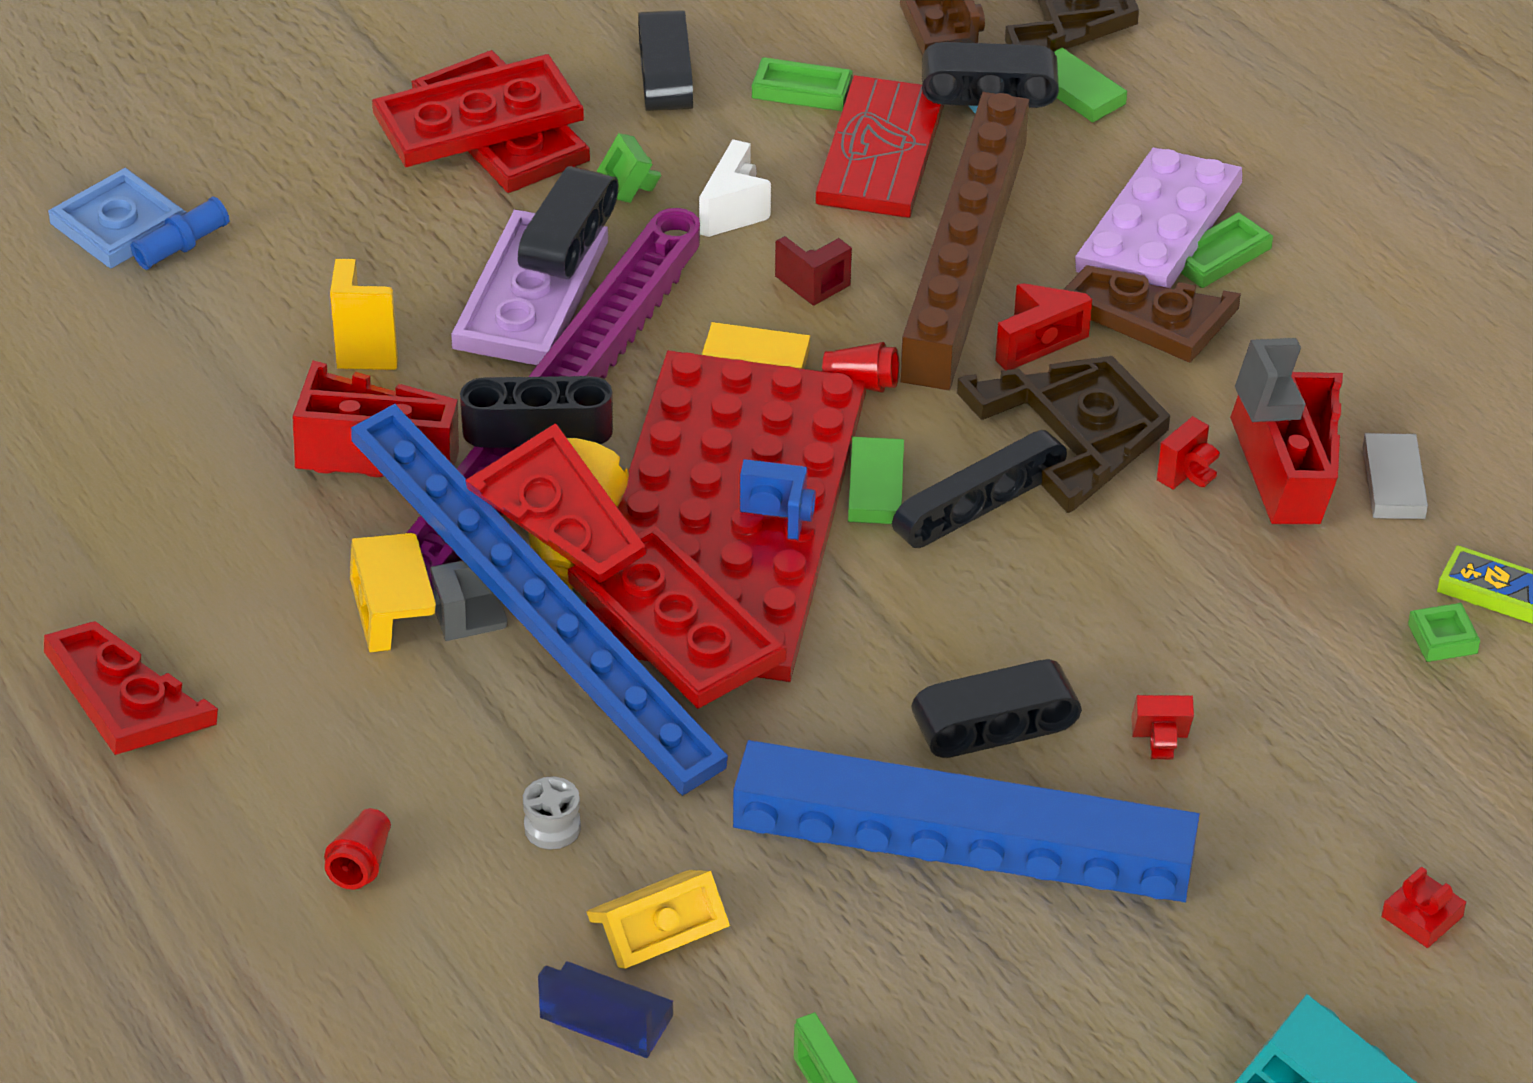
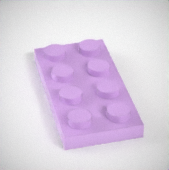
[1075,147,1242,288]
[451,209,608,365]

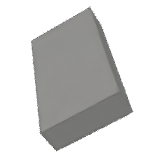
[1362,433,1428,519]

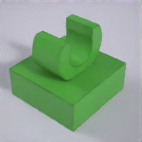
[597,133,662,203]

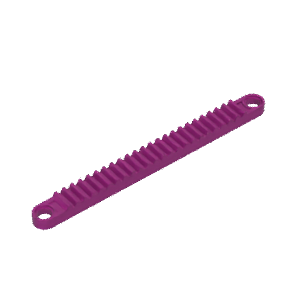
[407,208,700,588]

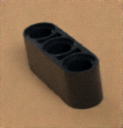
[638,10,693,111]
[922,42,1059,108]
[517,166,619,279]
[460,376,613,448]
[911,659,1082,758]

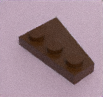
[1063,265,1241,363]

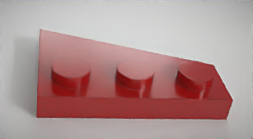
[465,423,646,583]
[44,621,218,755]

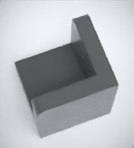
[1235,338,1306,422]
[431,561,507,641]

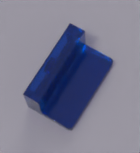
[538,961,673,1058]

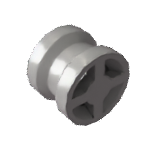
[523,776,581,850]

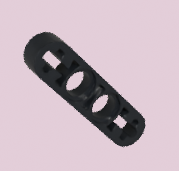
[892,430,1067,548]

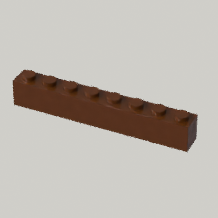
[900,92,1029,391]

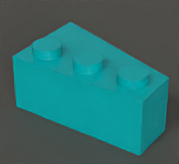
[1234,994,1417,1083]

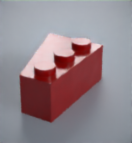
[293,360,459,477]
[1230,372,1343,524]

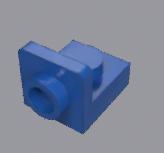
[740,459,816,540]

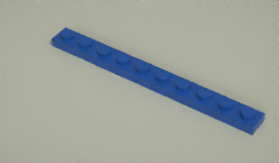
[351,404,728,796]

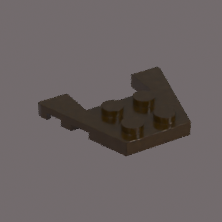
[1005,0,1139,52]
[957,356,1170,513]

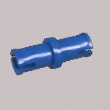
[130,196,230,270]

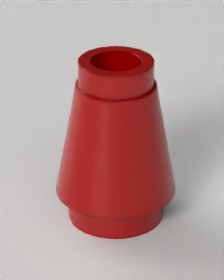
[822,342,900,393]
[324,808,391,890]

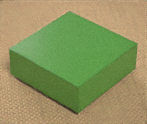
[1408,603,1480,662]

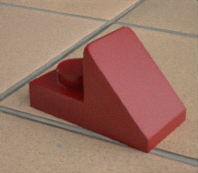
[995,283,1092,370]

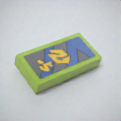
[1437,545,1533,624]

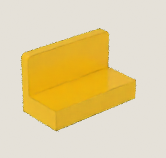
[330,259,398,370]
[350,533,436,652]
[586,870,730,969]

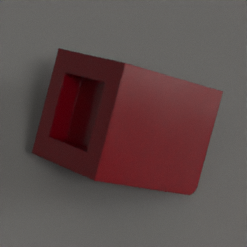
[775,236,852,306]

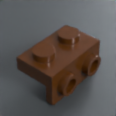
[900,0,985,55]

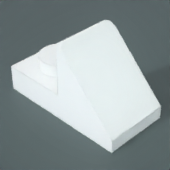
[699,139,771,237]

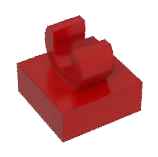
[1157,416,1220,490]
[1131,695,1194,760]
[1381,866,1466,948]

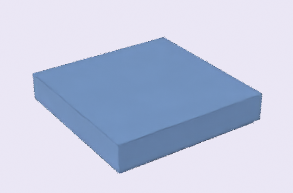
[48,168,186,269]

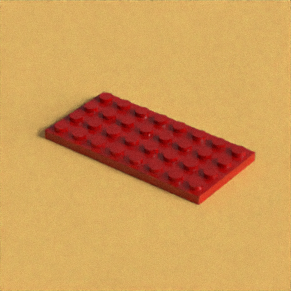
[586,350,866,682]

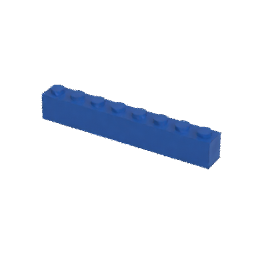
[733,740,1200,903]

